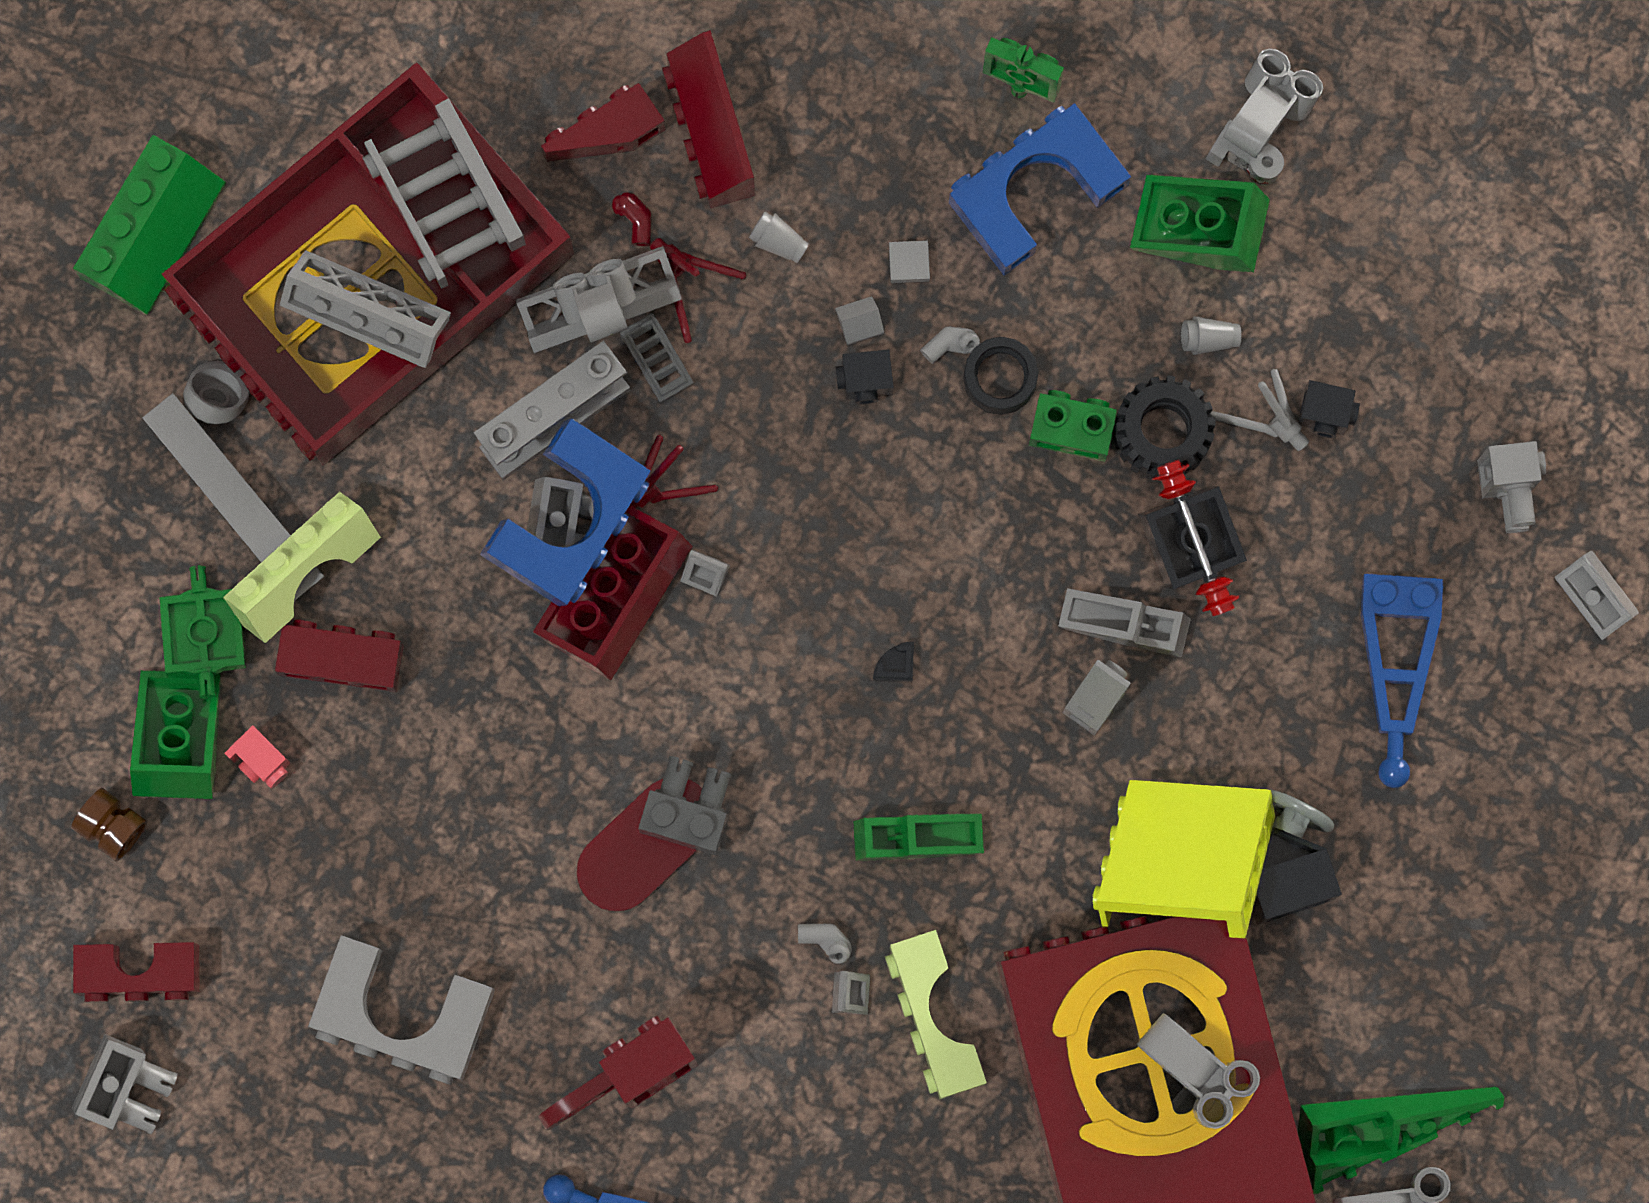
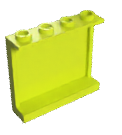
[1093,780,1275,938]

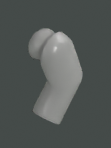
[920,326,980,364]
[798,924,852,964]

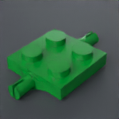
[983,37,1064,103]
[159,565,247,699]

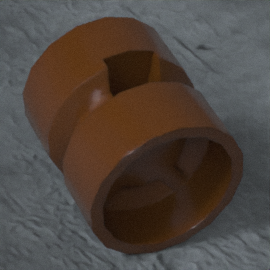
[71,788,148,862]

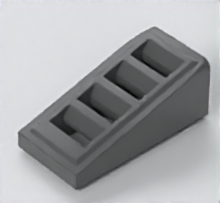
[620,313,694,404]

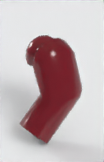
[612,192,652,247]

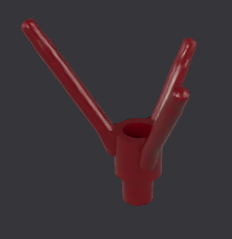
[650,238,747,344]
[630,435,718,509]

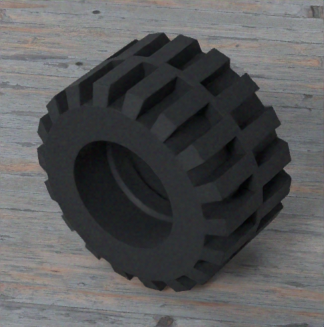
[1114,376,1216,480]

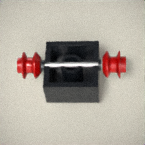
[1138,459,1247,616]

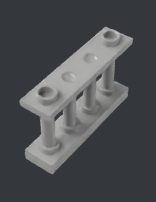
[362,98,526,289]
[473,340,630,481]

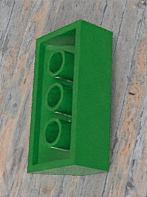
[73,135,226,316]

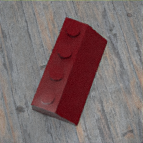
[662,30,755,209]
[533,505,693,680]

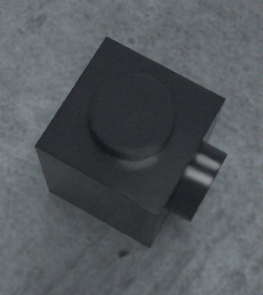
[835,349,894,405]
[1298,380,1360,438]

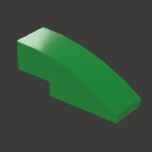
[853,814,984,861]

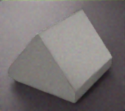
[835,296,884,346]
[680,550,730,597]
[832,971,870,1015]

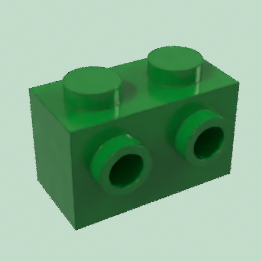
[1028,390,1117,462]

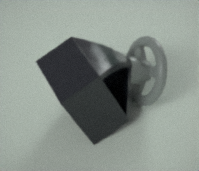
[1252,789,1342,925]

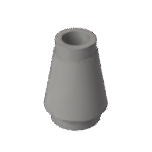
[748,211,809,263]
[1181,316,1241,355]

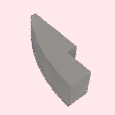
[1058,588,1191,657]

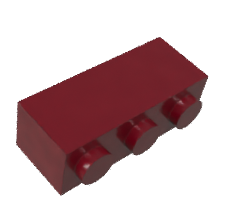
[275,620,404,692]

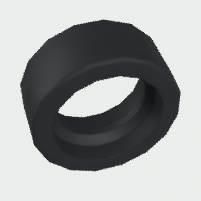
[963,336,1039,415]

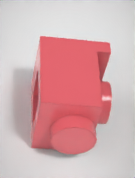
[225,725,290,789]

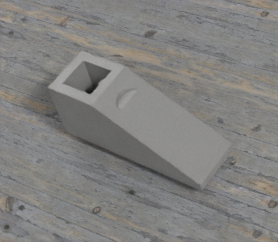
[1063,660,1131,736]

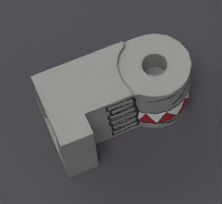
[1206,119,1284,185]

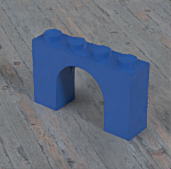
[948,103,1131,276]
[480,418,650,606]

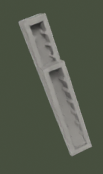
[142,393,324,601]

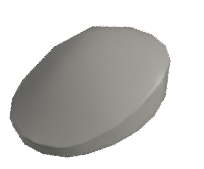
[183,361,250,424]

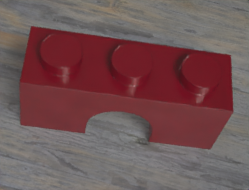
[73,942,199,1003]

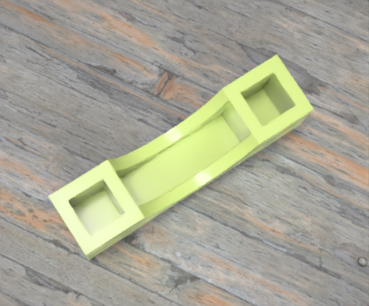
[224,491,381,643]
[885,930,987,1099]

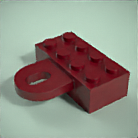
[538,1016,699,1131]

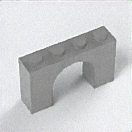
[308,935,495,1085]

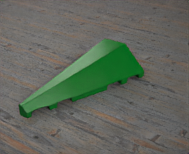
[1298,1087,1504,1194]

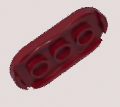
[577,779,702,912]

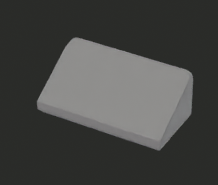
[1554,551,1639,640]

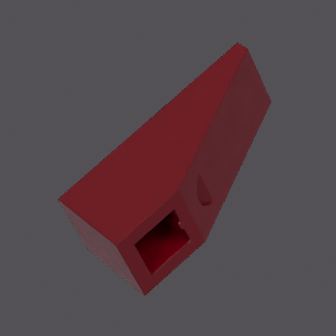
[541,83,666,162]

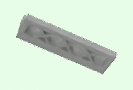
[516,246,682,353]
[280,250,451,368]

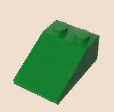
[1130,175,1270,273]
[130,670,221,799]

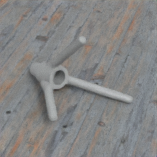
[1211,369,1309,451]

